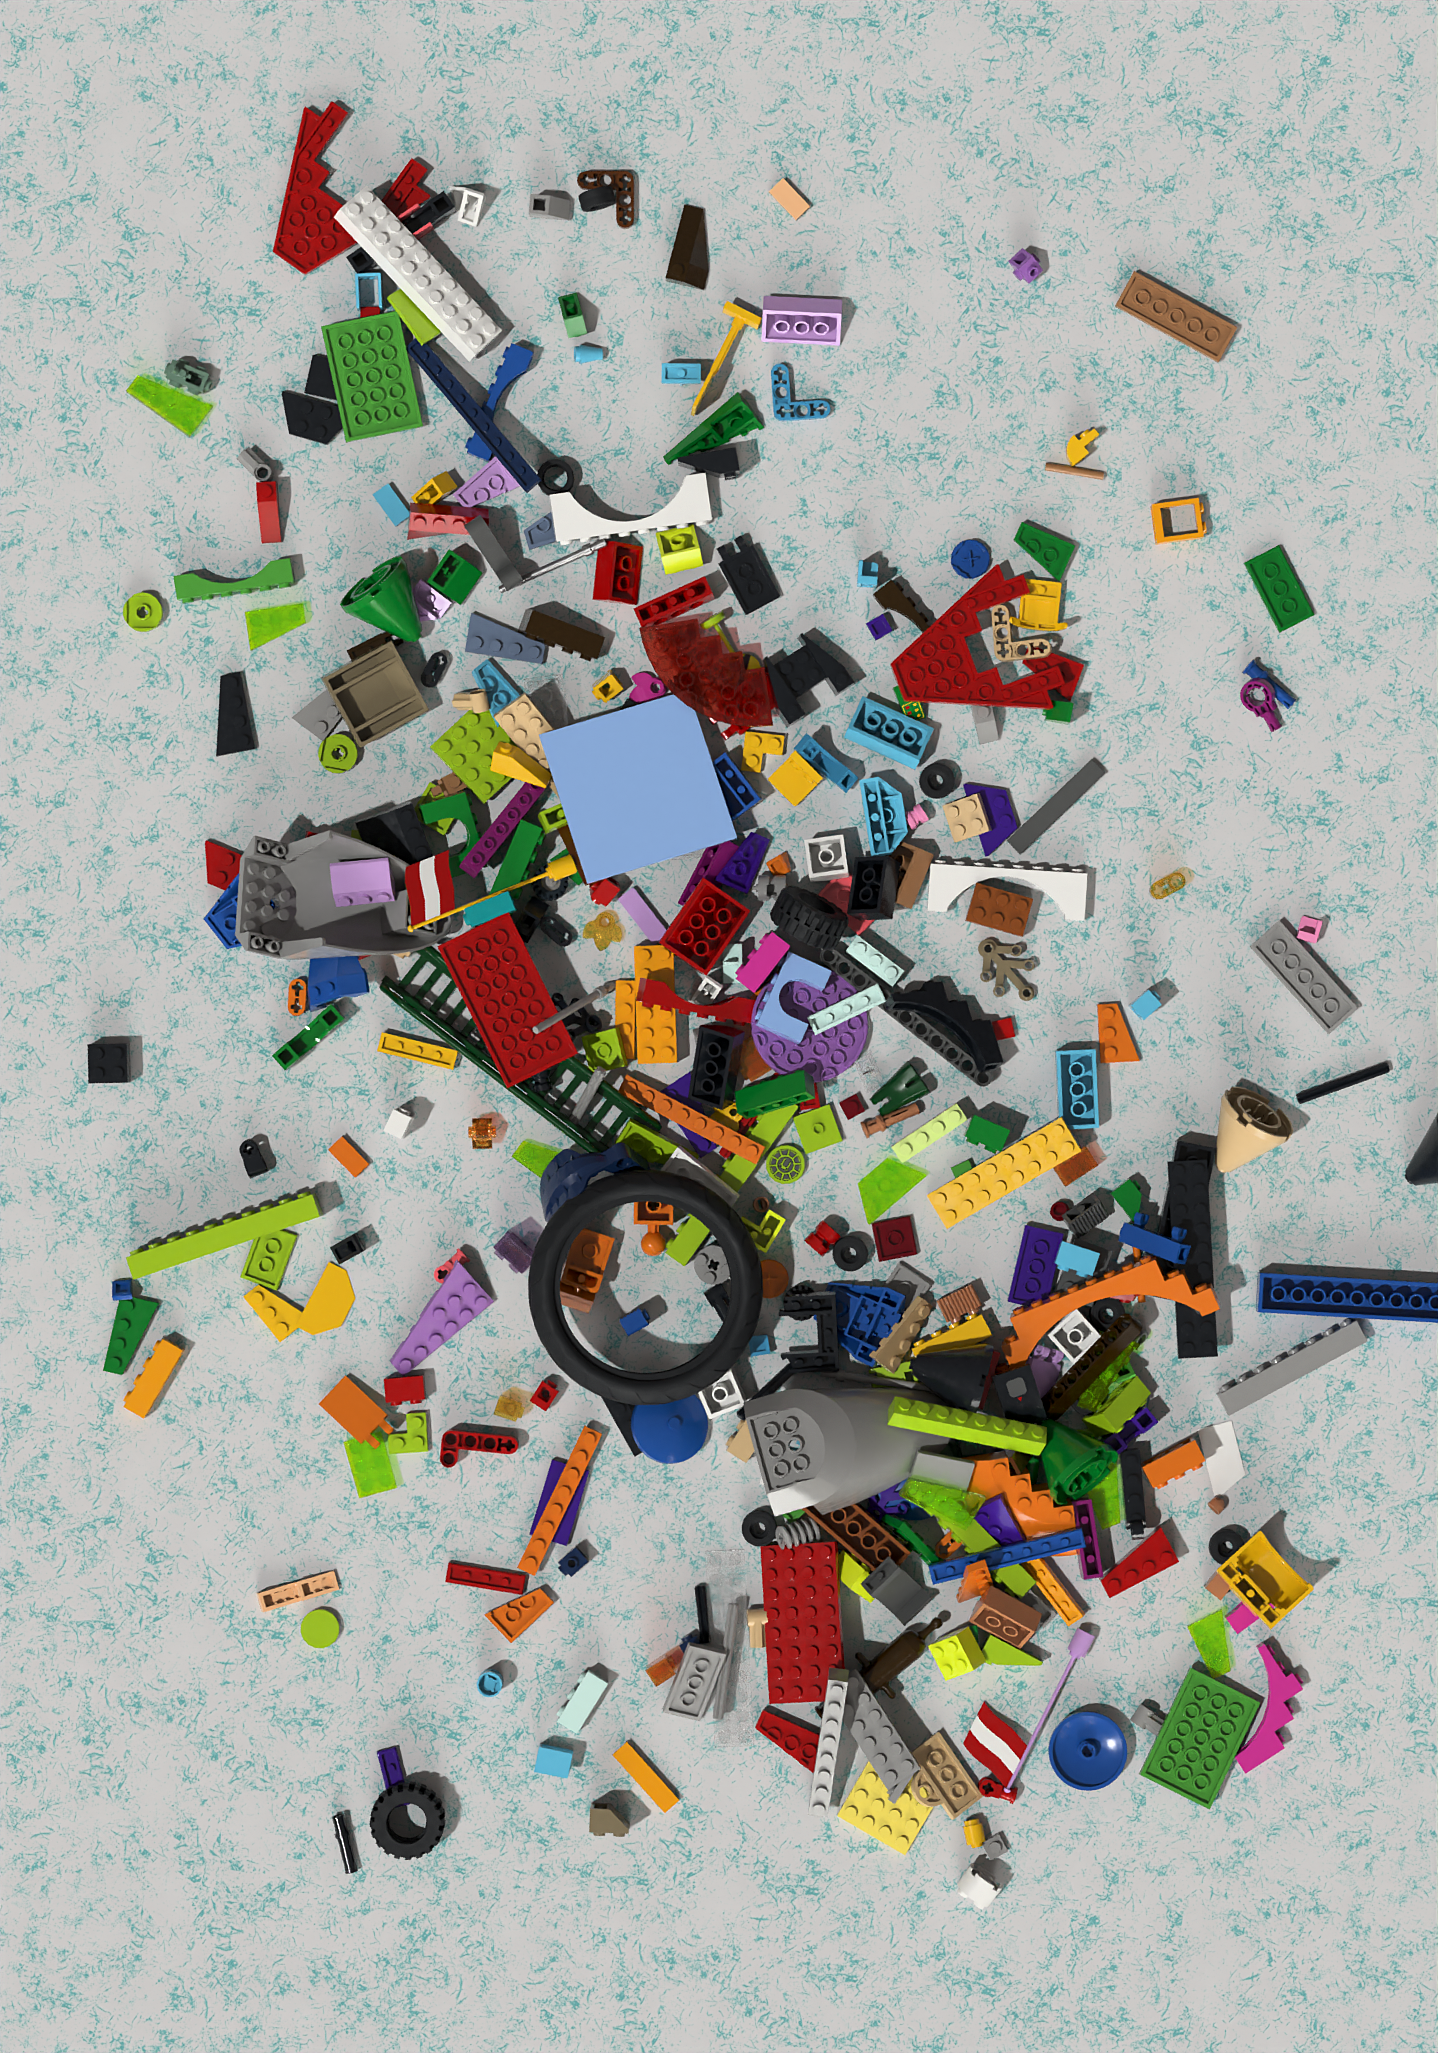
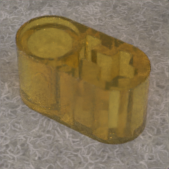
[1149,872,1186,900]

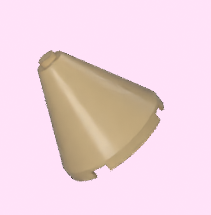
[1215,1087,1293,1173]

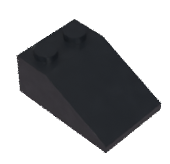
[677,447,740,481]

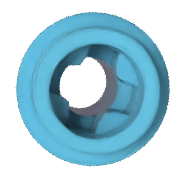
[574,344,603,364]

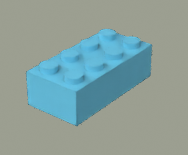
[1055,1049,1099,1129]

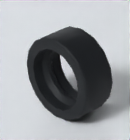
[537,459,574,496]

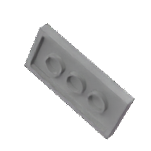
[662,1642,726,1721]

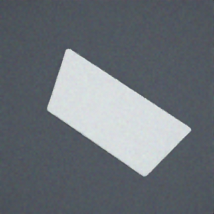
[1198,1421,1245,1497]

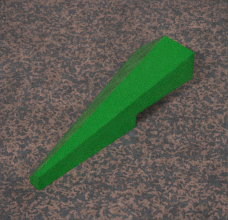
[663,392,764,465]

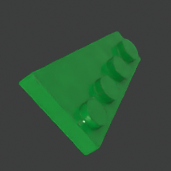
[103,1297,159,1375]
[881,1514,944,1565]

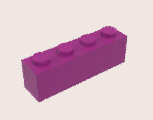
[678,841,739,906]
[1071,1497,1103,1580]

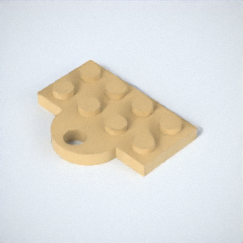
[911,1732,983,1820]

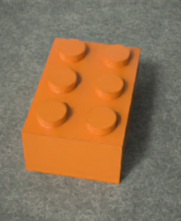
[1141,1437,1206,1489]

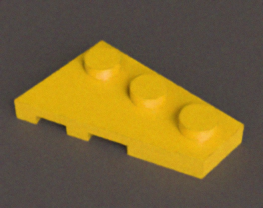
[243,1284,302,1342]

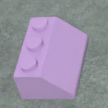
[330,857,395,907]

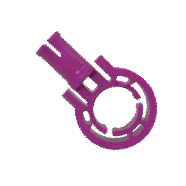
[1240,678,1282,732]

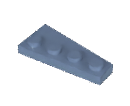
[465,613,546,664]

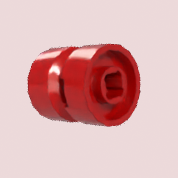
[804,1220,841,1257]

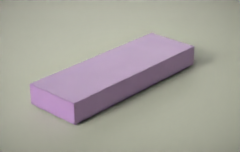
[618,887,666,945]

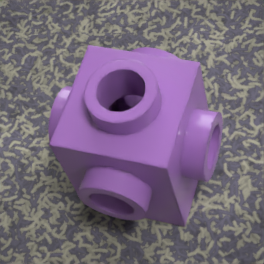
[1008,248,1043,283]

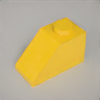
[411,471,458,504]

